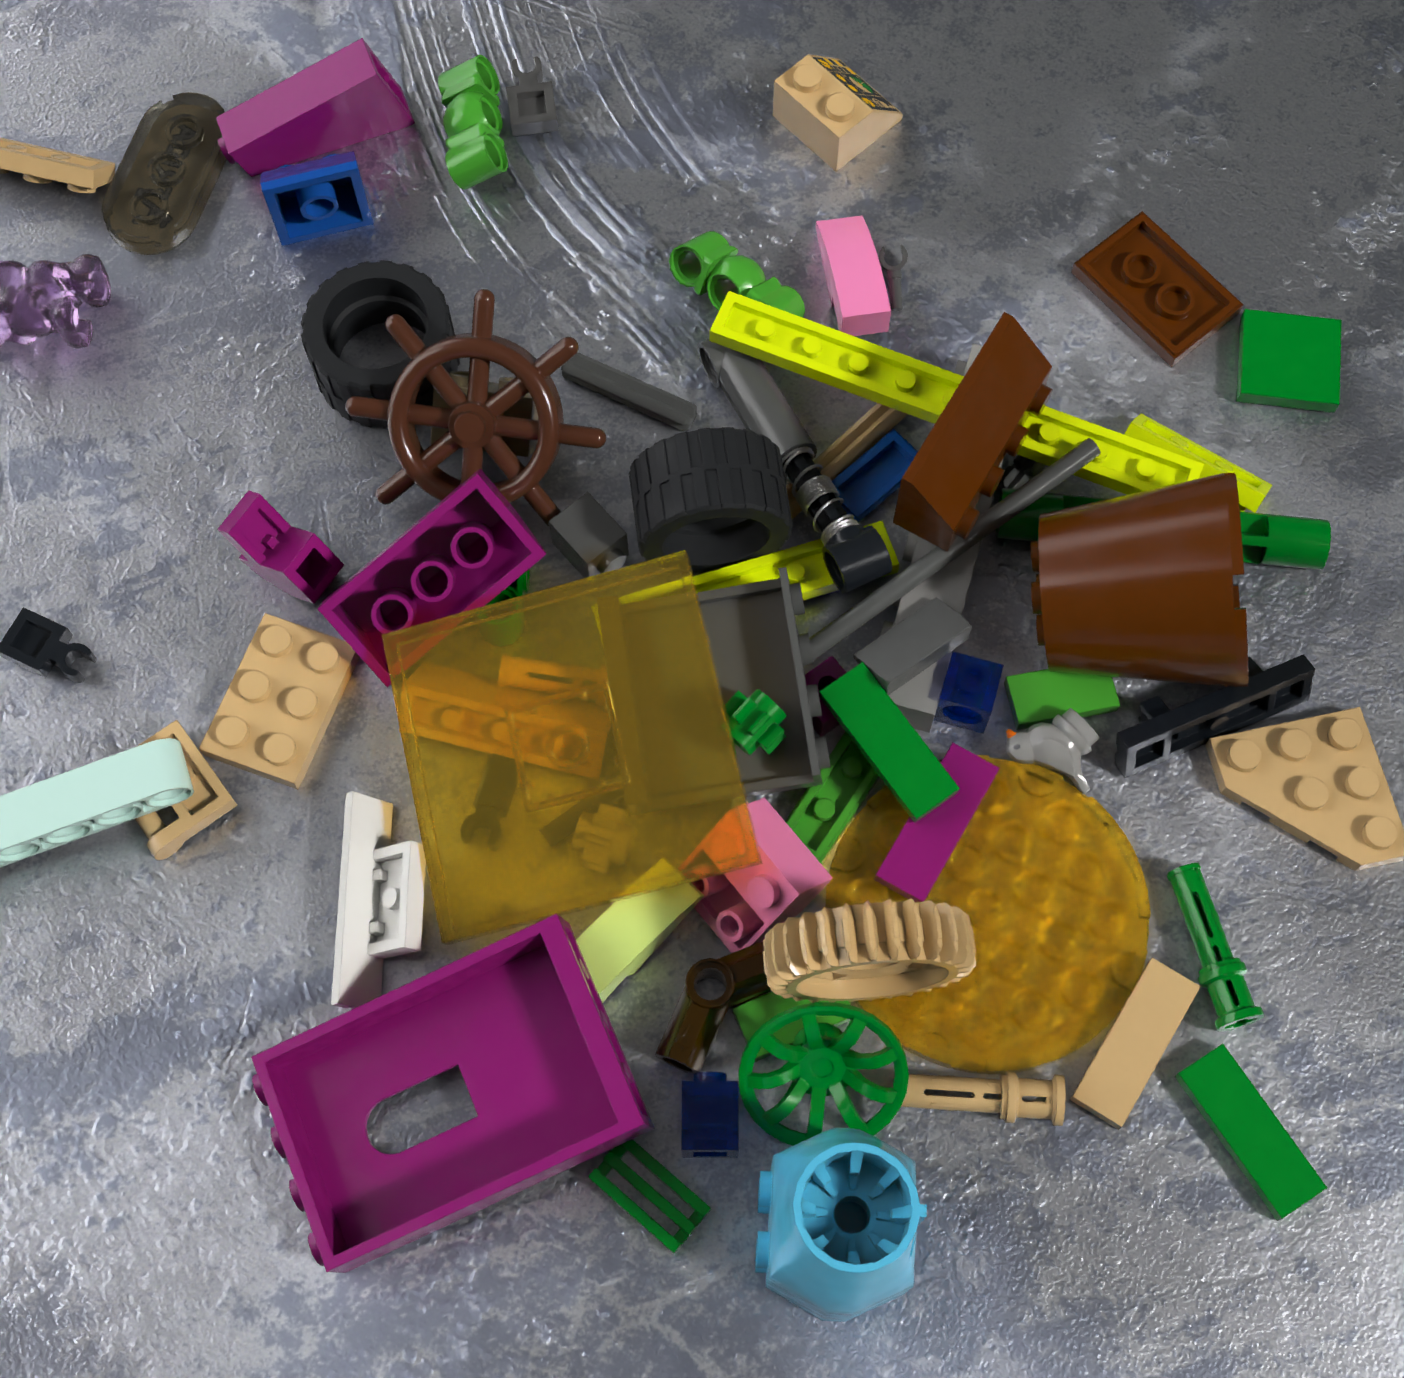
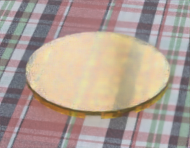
[825,755,1150,1074]

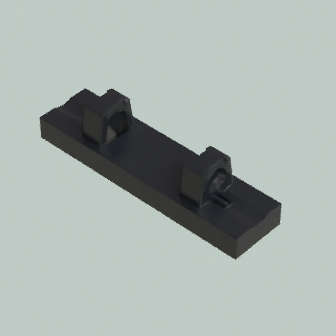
[1115,654,1315,778]

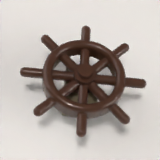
[345,289,606,526]

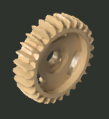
[763,898,976,1003]

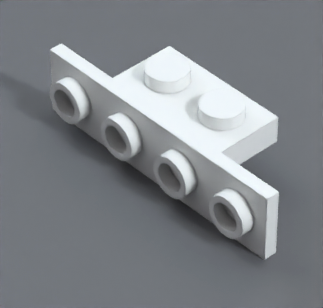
[331,791,427,1009]

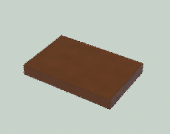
[1071,211,1244,368]

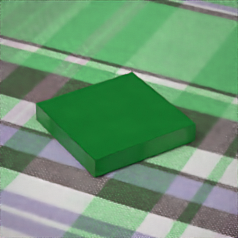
[1236,309,1342,413]

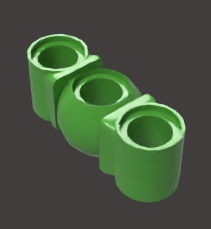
[438,55,508,190]
[669,231,805,318]

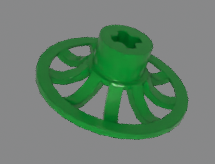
[738,1002,909,1146]

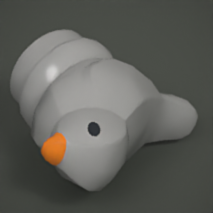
[1006,708,1099,795]

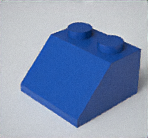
[260,151,374,246]

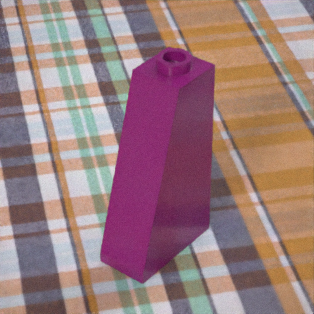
[216,38,415,177]

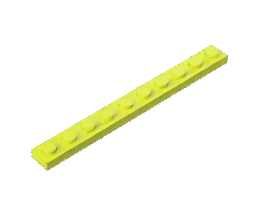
[709,291,1204,495]

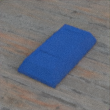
[832,429,918,523]

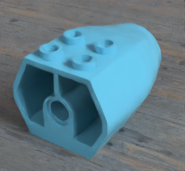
[755,1128,927,1322]

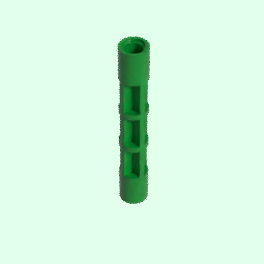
[995,488,1331,570]

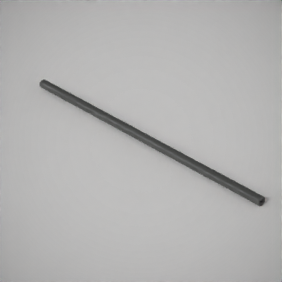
[541,438,1101,848]

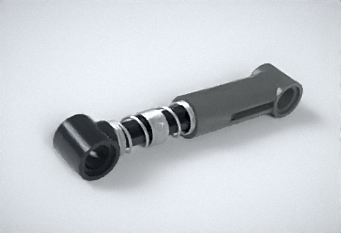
[697,339,892,593]

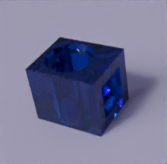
[934,651,1004,734]
[681,1071,739,1158]

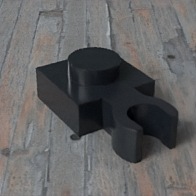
[0,607,97,683]

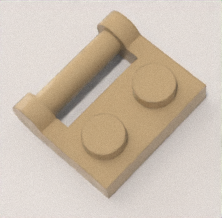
[135,720,238,860]

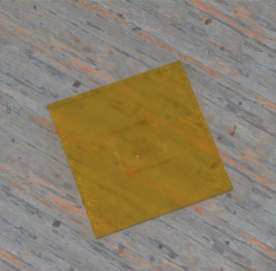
[382,550,763,945]

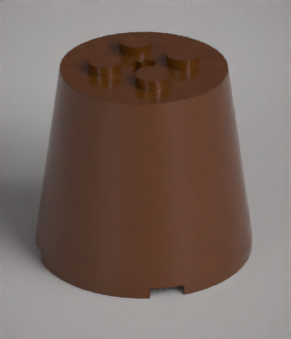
[1031,472,1248,687]

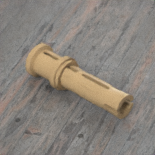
[893,1071,1066,1126]

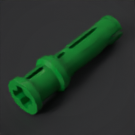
[1167,863,1265,1032]

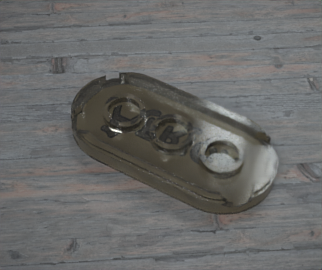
[101,92,227,255]

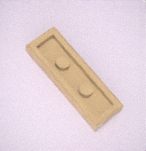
[1069,957,1201,1130]

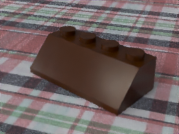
[893,312,1053,552]

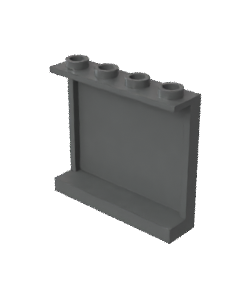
[598,567,831,816]

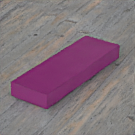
[874,743,1000,902]

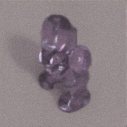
[0,254,111,349]

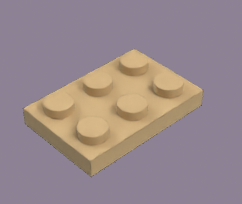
[199,613,360,790]

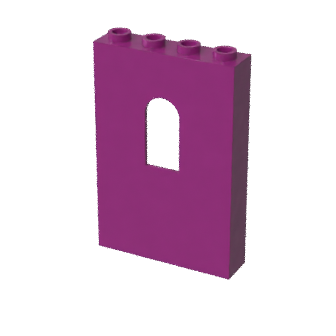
[251,913,655,1273]

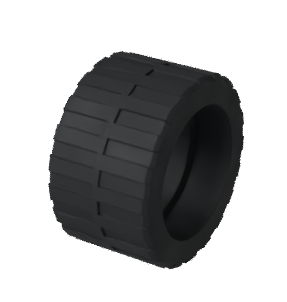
[301,260,460,429]
[629,427,793,574]

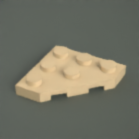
[1205,707,1404,871]

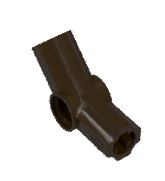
[655,941,771,1075]

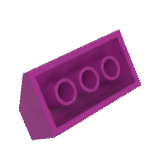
[318,469,546,688]

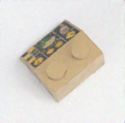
[773,54,903,172]

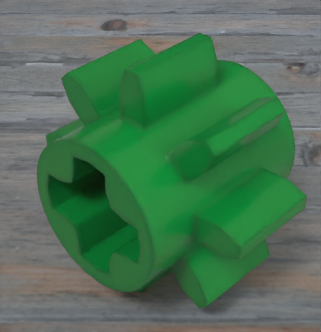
[720,689,787,756]

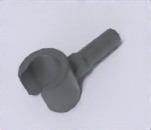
[879,245,908,311]

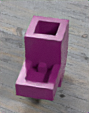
[217,490,344,604]

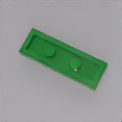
[819,662,960,823]
[1174,1044,1327,1221]

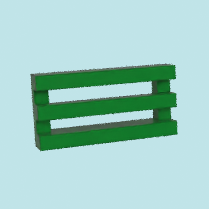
[588,1139,711,1254]

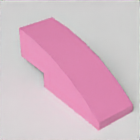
[816,215,891,336]

